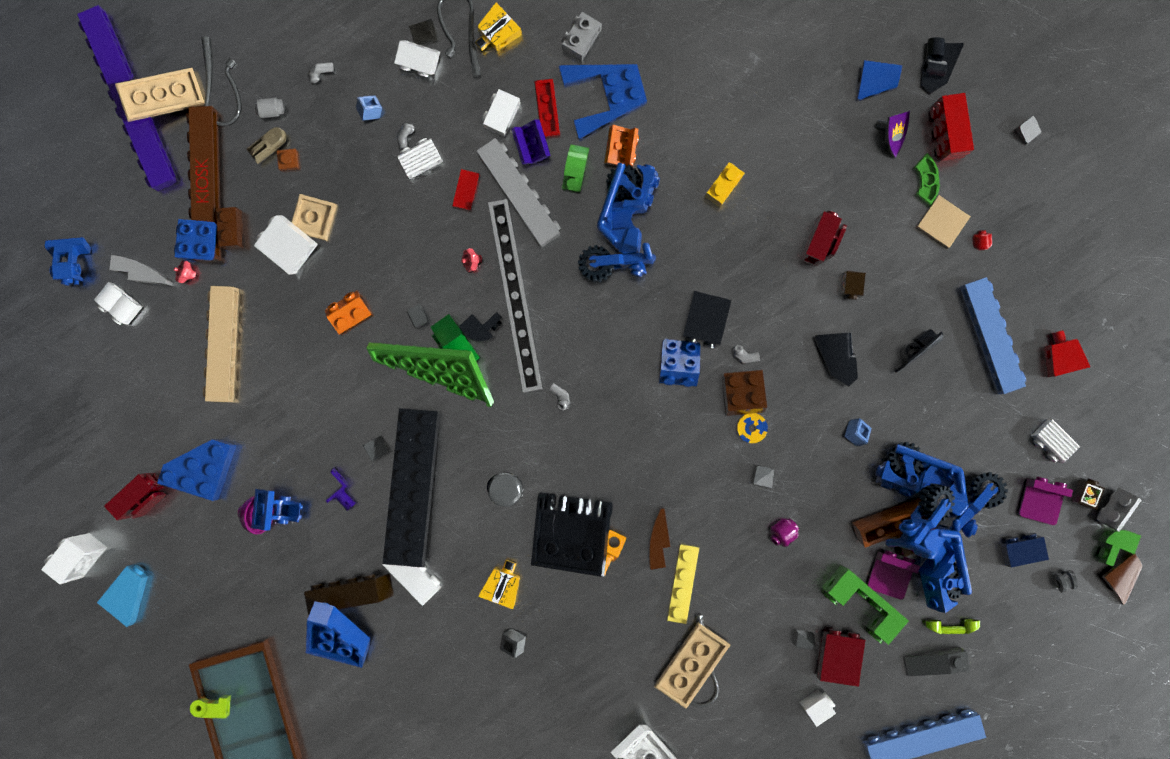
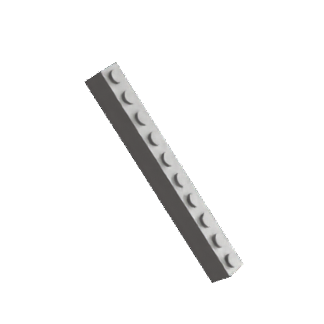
[488,199,543,393]

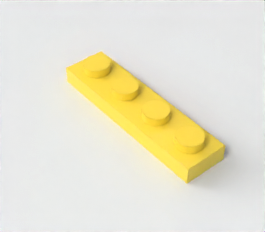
[667,544,699,624]

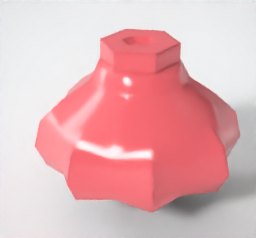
[461,248,482,272]
[174,260,196,283]

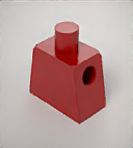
[1045,330,1090,377]

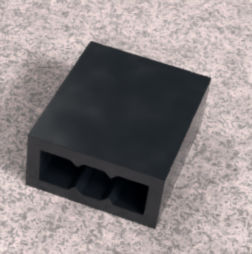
[682,291,732,348]

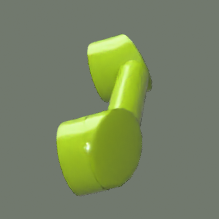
[925,619,980,634]

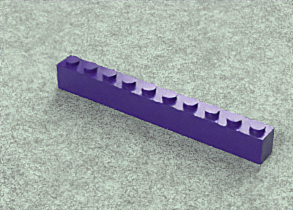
[77,5,178,191]

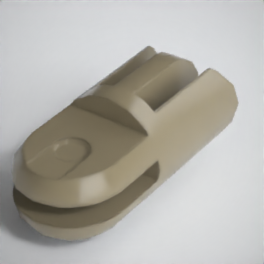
[246,127,287,164]

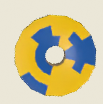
[737,413,768,443]

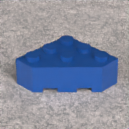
[157,439,237,501]
[306,601,370,668]

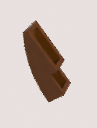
[649,507,670,570]

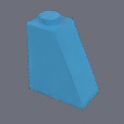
[97,564,148,627]

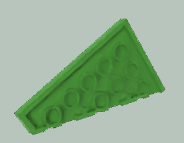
[366,343,494,407]

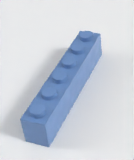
[960,277,1026,394]
[863,710,986,759]

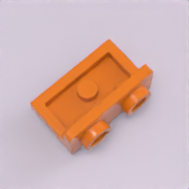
[604,125,639,166]
[325,291,372,334]

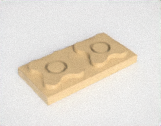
[115,68,205,122]
[654,622,730,709]

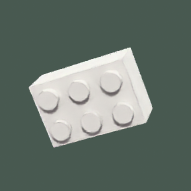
[41,533,107,584]

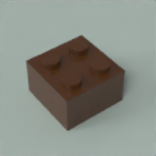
[722,370,767,416]

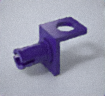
[326,467,356,511]

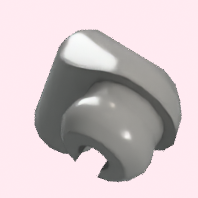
[732,345,760,364]
[549,383,570,411]

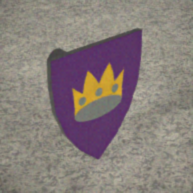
[876,111,910,158]

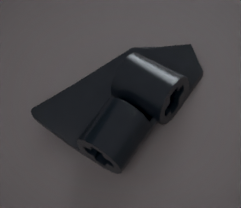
[921,37,964,94]
[895,329,944,373]
[814,333,858,387]

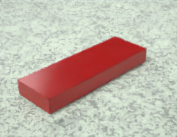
[534,79,560,138]

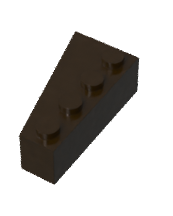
[304,573,394,615]

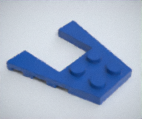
[559,64,647,140]

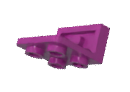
[1019,476,1073,525]
[867,550,920,600]

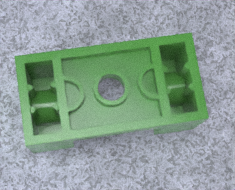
[822,565,909,645]

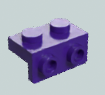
[511,119,551,164]

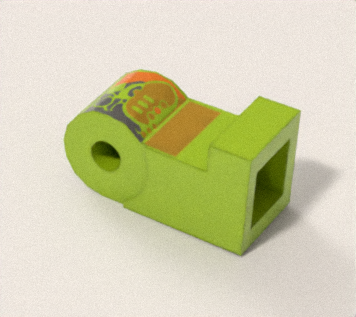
[190,695,231,718]

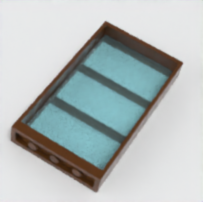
[189,639,303,759]

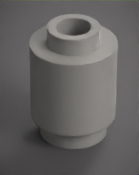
[254,97,284,118]

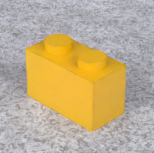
[705,162,745,208]

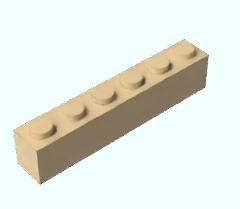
[203,286,239,402]

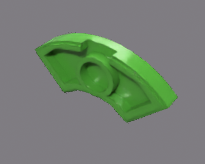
[913,153,940,207]

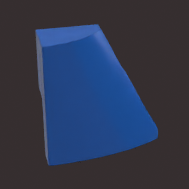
[857,60,902,100]

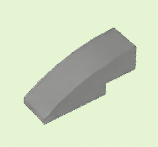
[109,255,172,286]

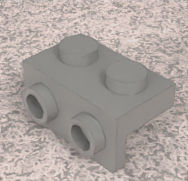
[1097,488,1141,532]

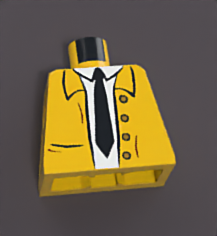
[475,2,522,51]
[478,560,520,609]

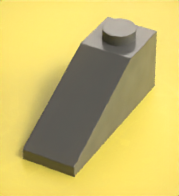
[904,647,971,676]

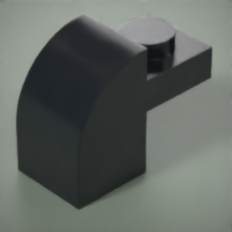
[459,312,503,343]

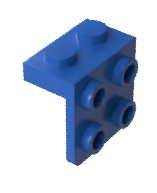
[174,219,217,261]
[659,339,701,387]

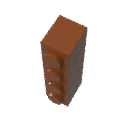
[852,498,928,548]

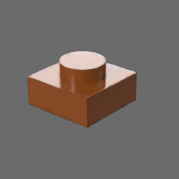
[277,149,299,171]

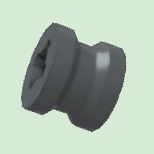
[1054,570,1078,593]

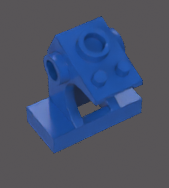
[45,237,91,286]
[251,489,303,531]

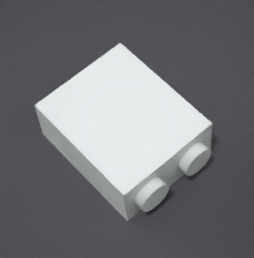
[254,215,318,275]

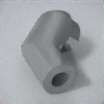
[307,62,334,83]
[396,123,414,151]

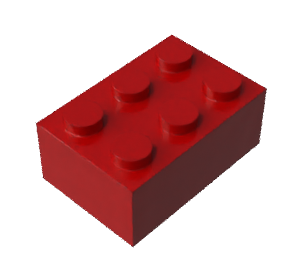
[930,93,974,161]

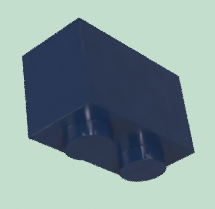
[1000,533,1049,568]

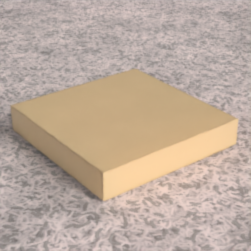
[292,194,337,241]
[916,195,971,249]

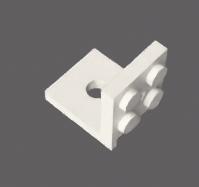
[611,725,677,759]

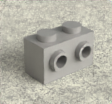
[561,12,602,61]

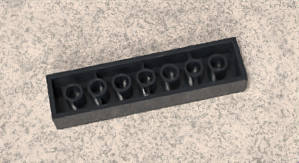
[382,408,440,568]

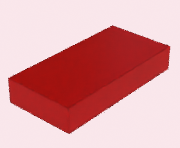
[452,169,480,211]

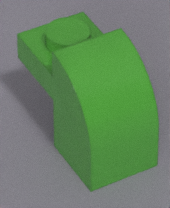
[562,144,589,192]
[1098,529,1141,566]

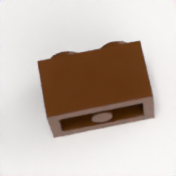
[216,207,244,250]

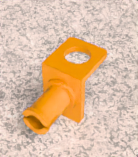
[605,530,626,574]

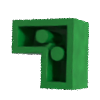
[431,314,480,361]

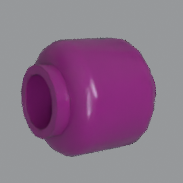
[770,518,799,547]

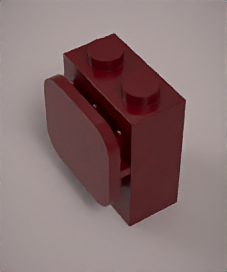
[800,210,847,266]
[104,473,166,520]
[817,629,866,687]

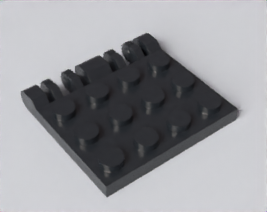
[531,492,613,577]

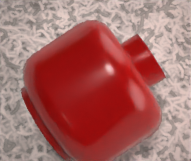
[972,230,992,250]

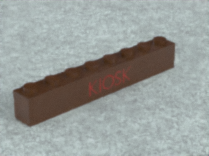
[186,106,221,262]

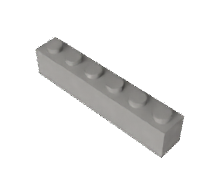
[477,138,561,248]

